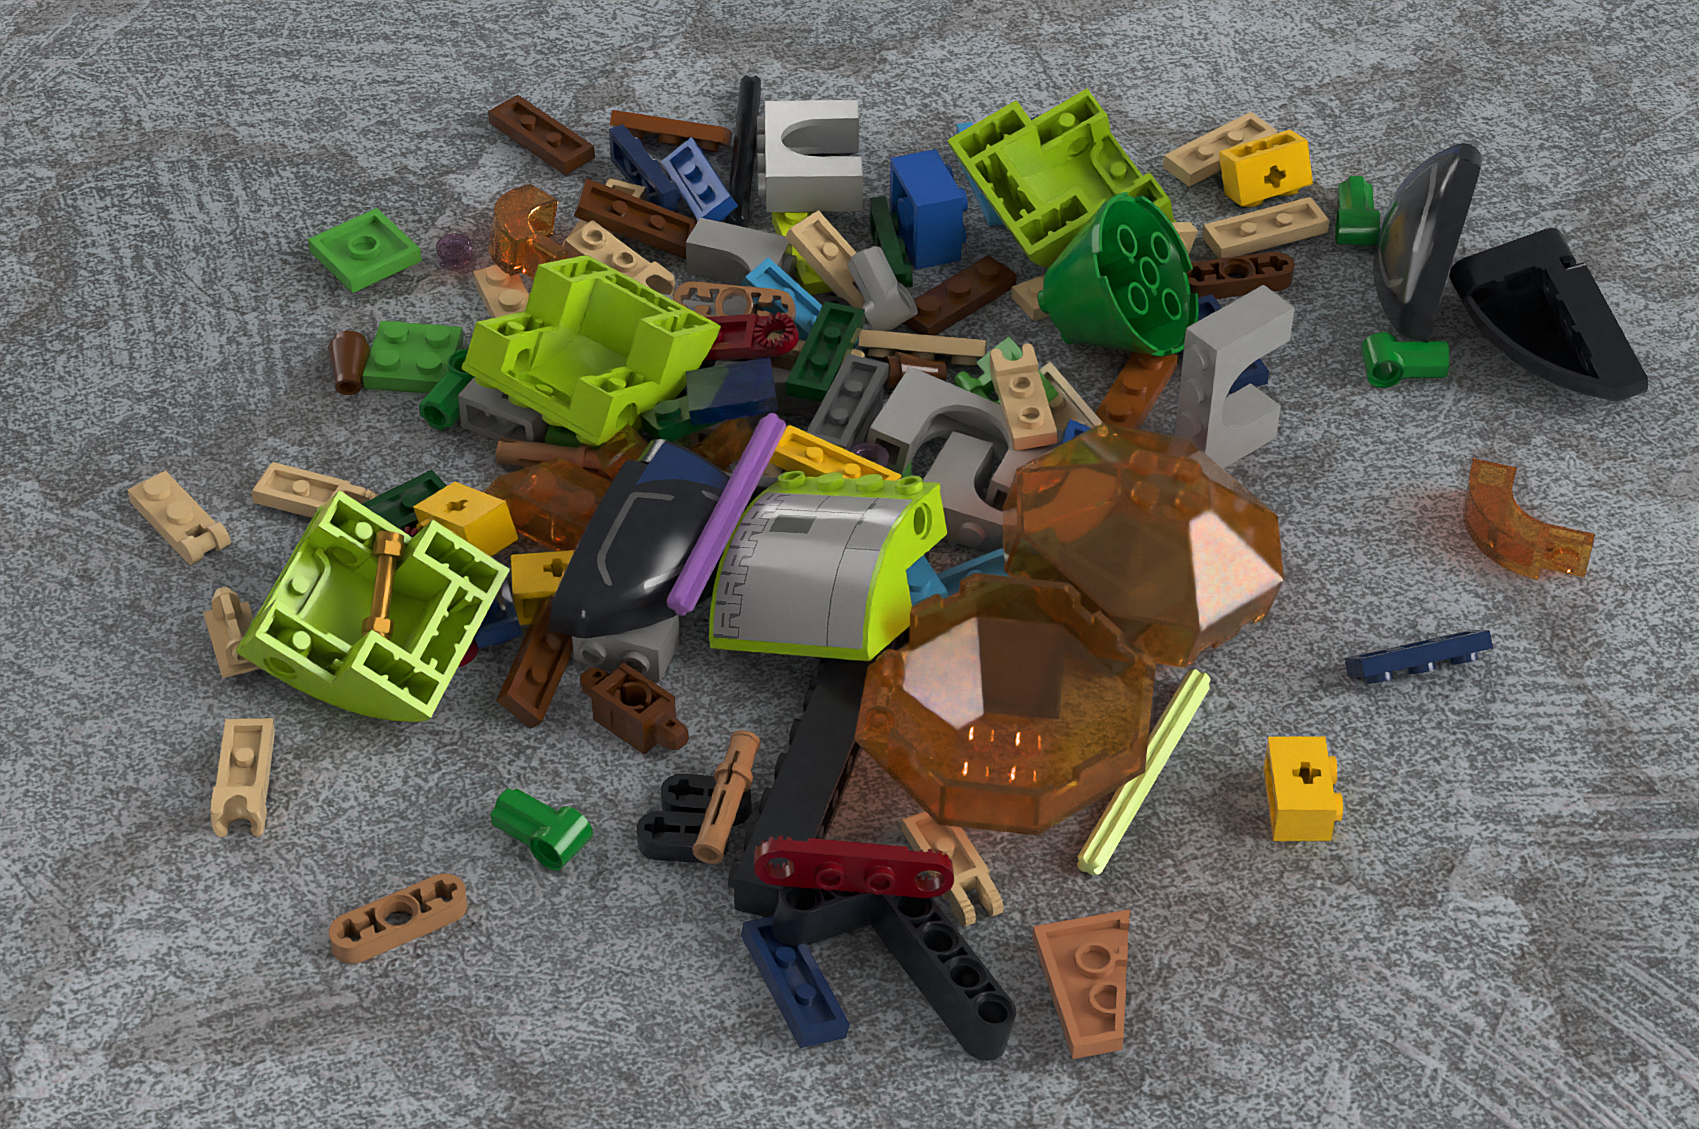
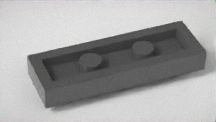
[806,354,889,451]

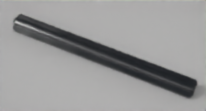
[726,75,761,228]

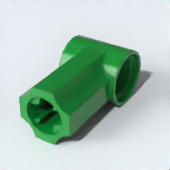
[1335,176,1380,246]
[1361,332,1449,388]
[419,349,475,431]
[490,788,593,871]

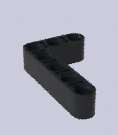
[771,886,1016,1061]

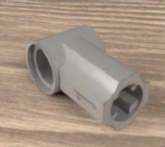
[847,246,918,332]

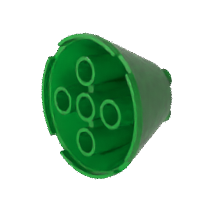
[1037,192,1199,356]

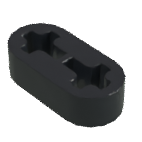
[661,774,752,826]
[636,811,729,863]

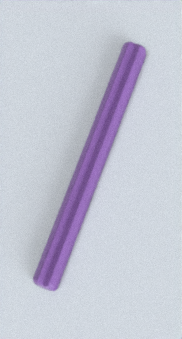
[667,413,786,616]

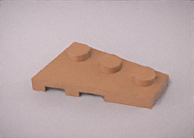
[1032,909,1130,1059]

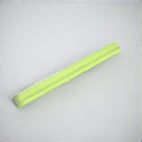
[1077,669,1210,876]

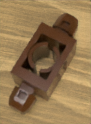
[580,662,689,755]

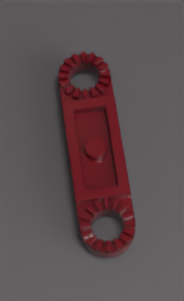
[703,312,799,361]
[754,836,954,898]

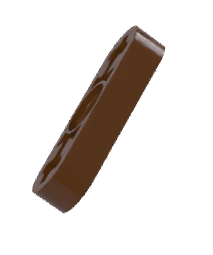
[1186,252,1295,299]

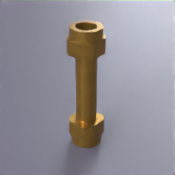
[361,531,405,641]

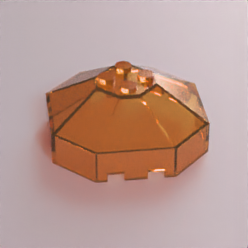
[1003,423,1284,668]
[854,573,1156,836]

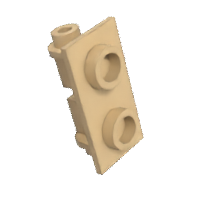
[203,587,262,678]

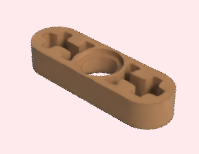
[673,281,797,331]
[329,874,468,964]

